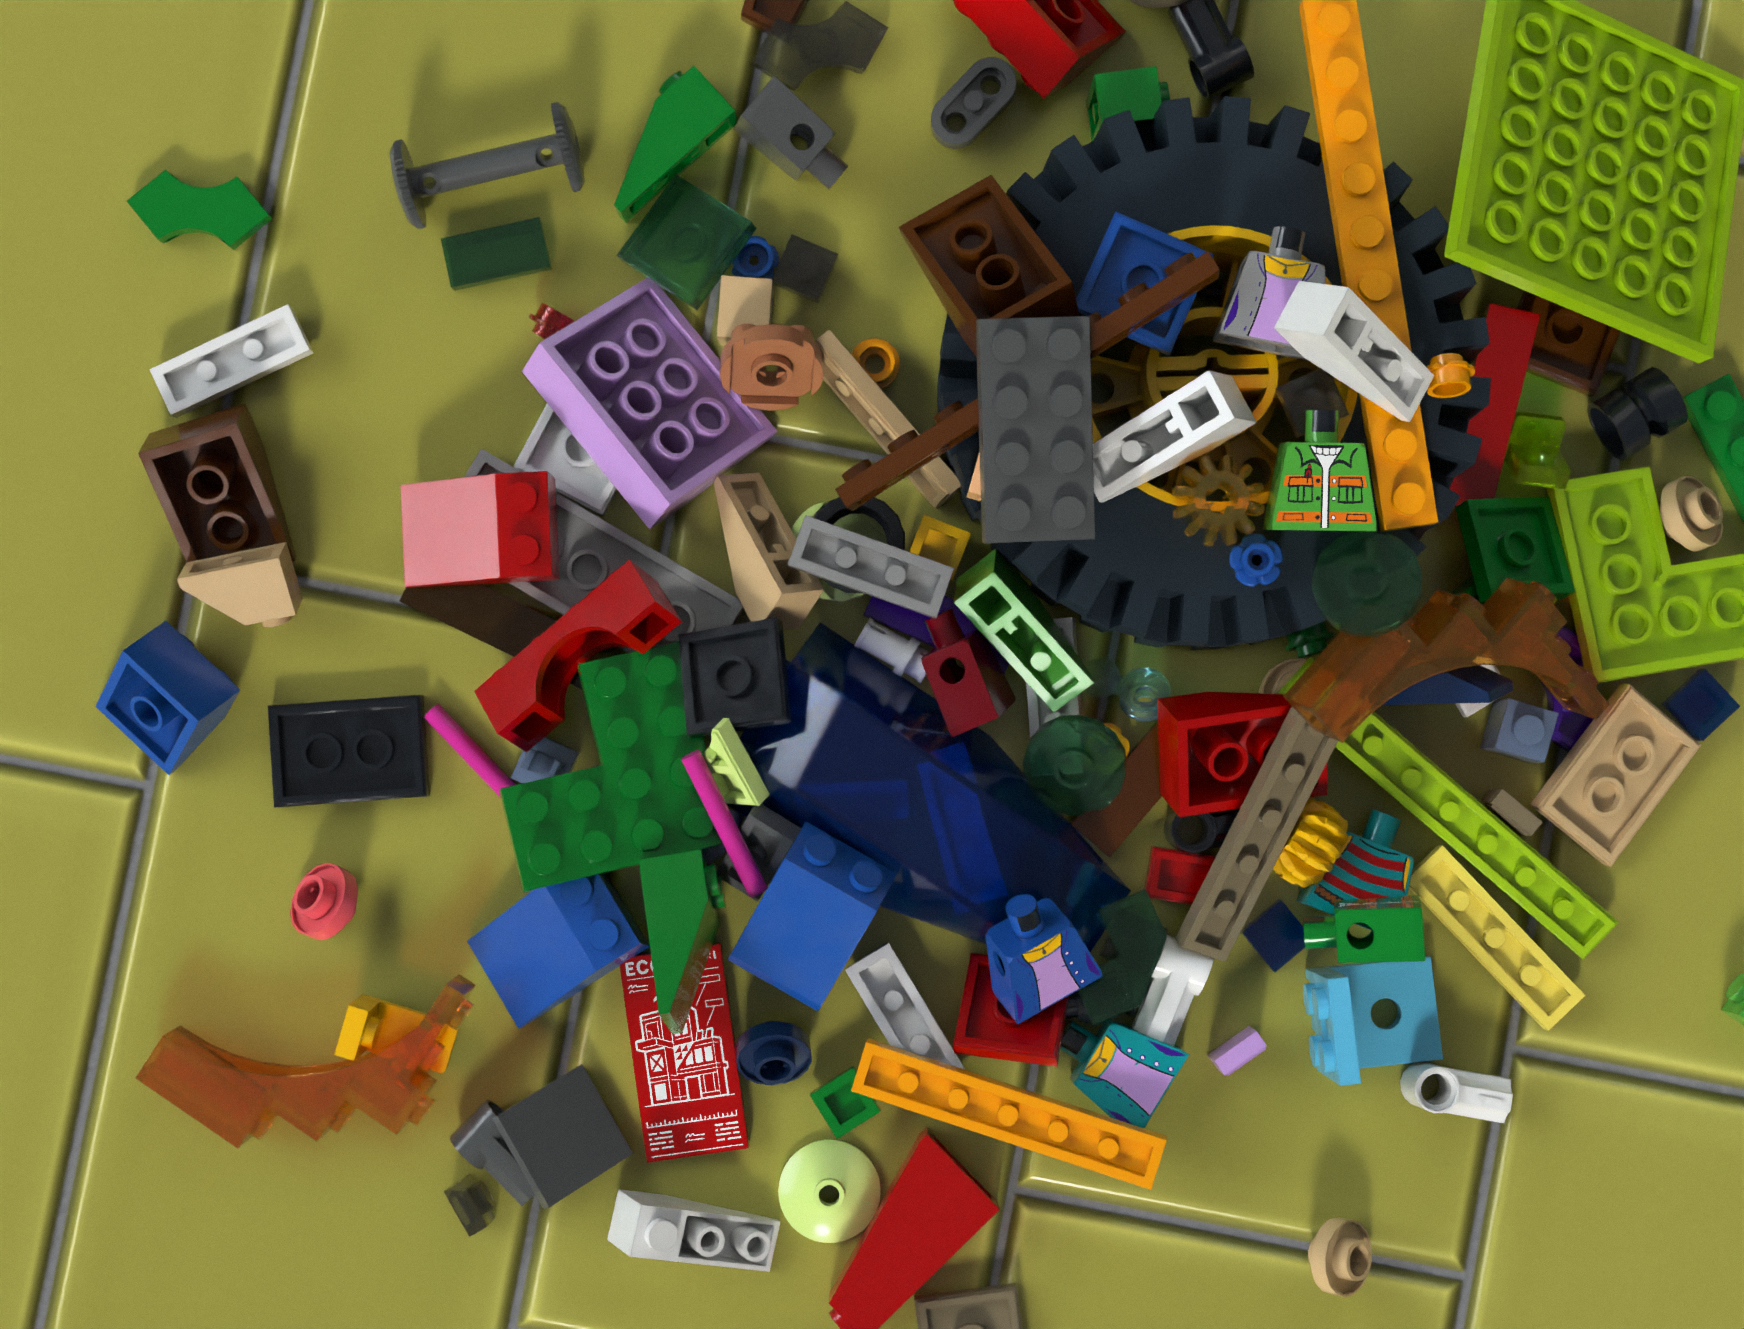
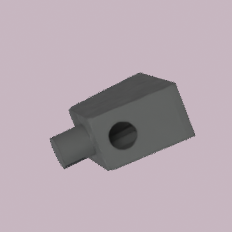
[733,76,848,189]

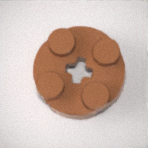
[720,323,823,411]

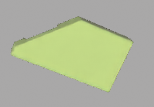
[703,718,770,806]

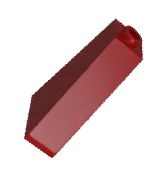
[829,1127,1000,1329]

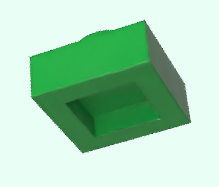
[810,1065,881,1139]

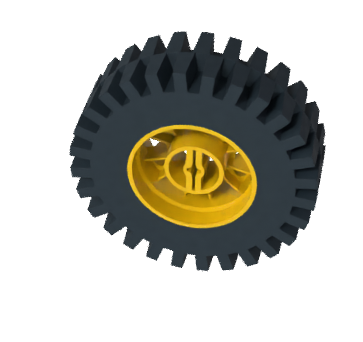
[937,96,1491,650]

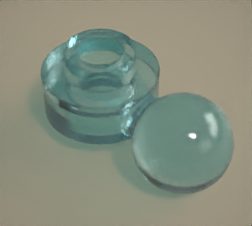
[1084,658,1171,722]

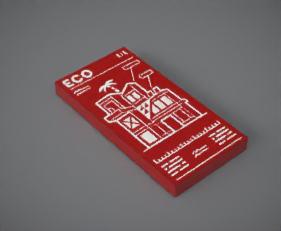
[620,943,750,1163]

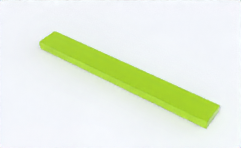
[1277,656,1619,959]

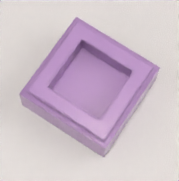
[1208,1026,1267,1076]

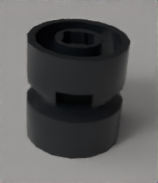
[1587,367,1688,460]

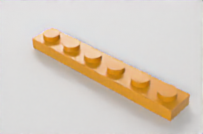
[851,1038,1167,1190]

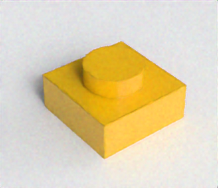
[909,514,971,582]

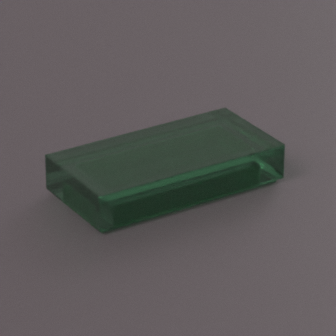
[440,217,552,291]

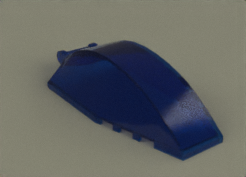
[726,622,1131,952]

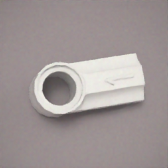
[1132,934,1214,1046]
[1400,1062,1513,1123]

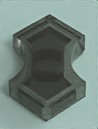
[750,1,889,91]

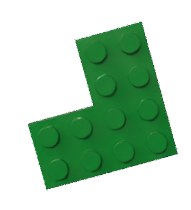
[499,642,723,893]

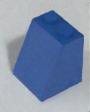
[728,822,897,1011]

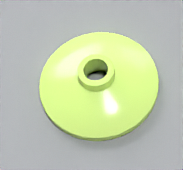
[778,1139,881,1243]

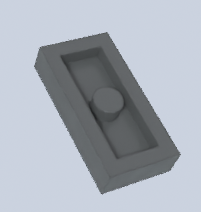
[717,804,801,902]

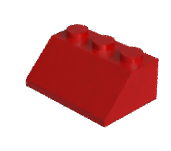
[953,0,1126,99]

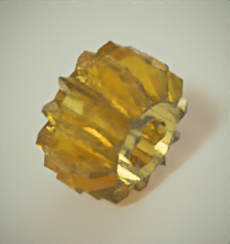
[1171,455,1265,547]

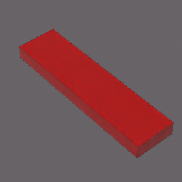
[1450,303,1541,507]

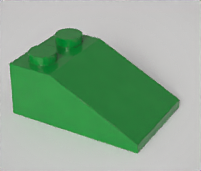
[639,849,726,1034]

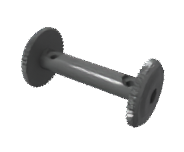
[390,102,585,229]

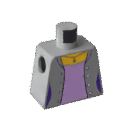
[1213,226,1325,360]

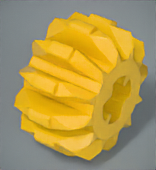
[1273,798,1348,888]

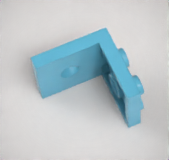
[1303,955,1443,1086]

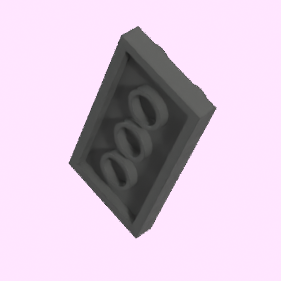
[976,316,1095,543]

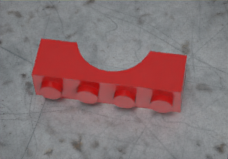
[474,559,682,752]

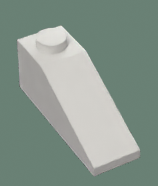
[1274,281,1434,422]
[1093,370,1257,502]

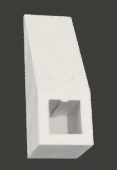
[607,1189,781,1272]

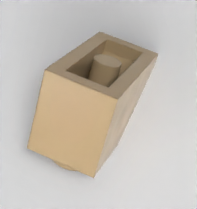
[177,542,303,627]

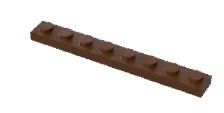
[835,251,1220,511]

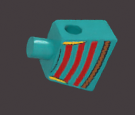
[1296,809,1414,930]

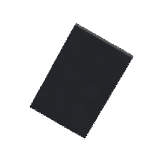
[268,695,430,808]

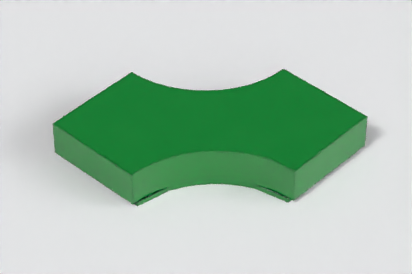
[127,169,273,250]

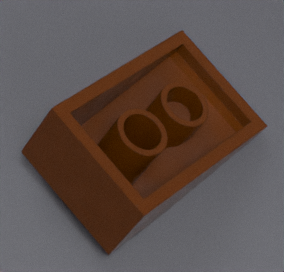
[899,175,1080,358]
[138,403,296,562]

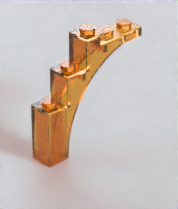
[1283,578,1609,743]
[136,974,476,1148]

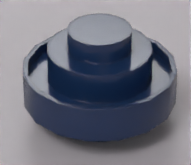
[735,1021,812,1085]

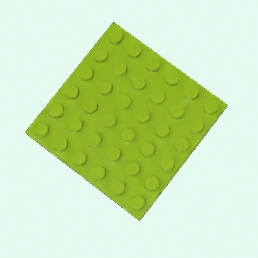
[1444,0,1744,364]

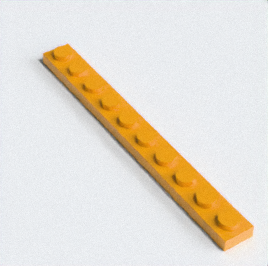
[1299,0,1438,532]

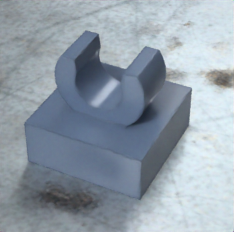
[511,737,581,783]

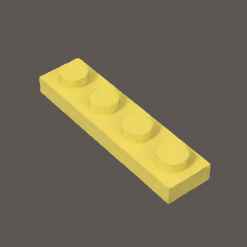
[1409,845,1586,1031]

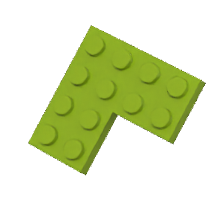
[1545,466,1744,685]

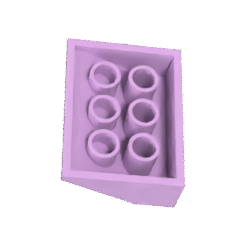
[522,275,777,530]

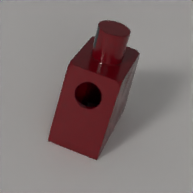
[921,608,1016,737]

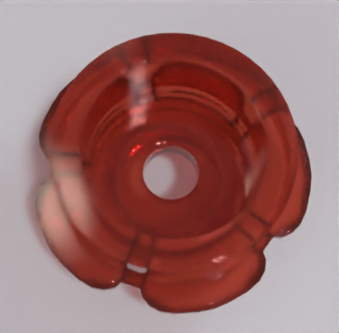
[529,302,574,339]

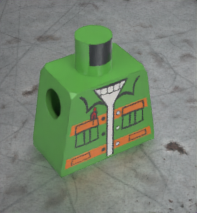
[1263,410,1377,531]

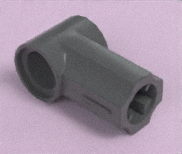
[450,1100,535,1206]

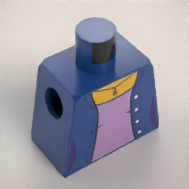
[985,894,1103,1024]

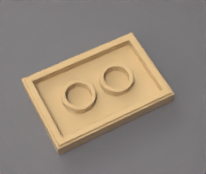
[1530,682,1701,867]

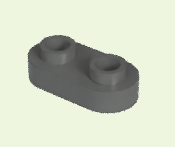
[931,57,1016,149]

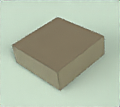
[1480,789,1542,836]

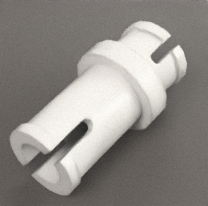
[854,617,929,684]

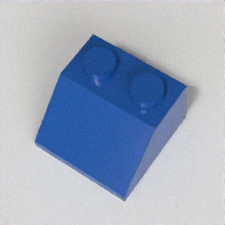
[95,621,240,775]

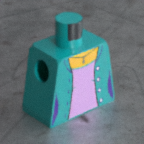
[1060,1017,1189,1128]

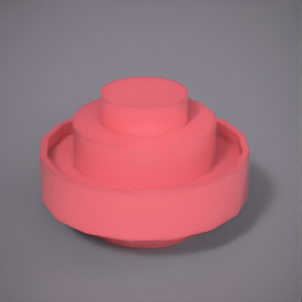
[290,863,358,941]

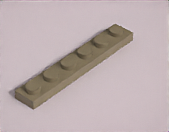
[1175,665,1364,962]

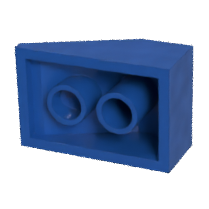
[467,873,650,1029]

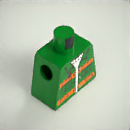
[1303,895,1425,963]

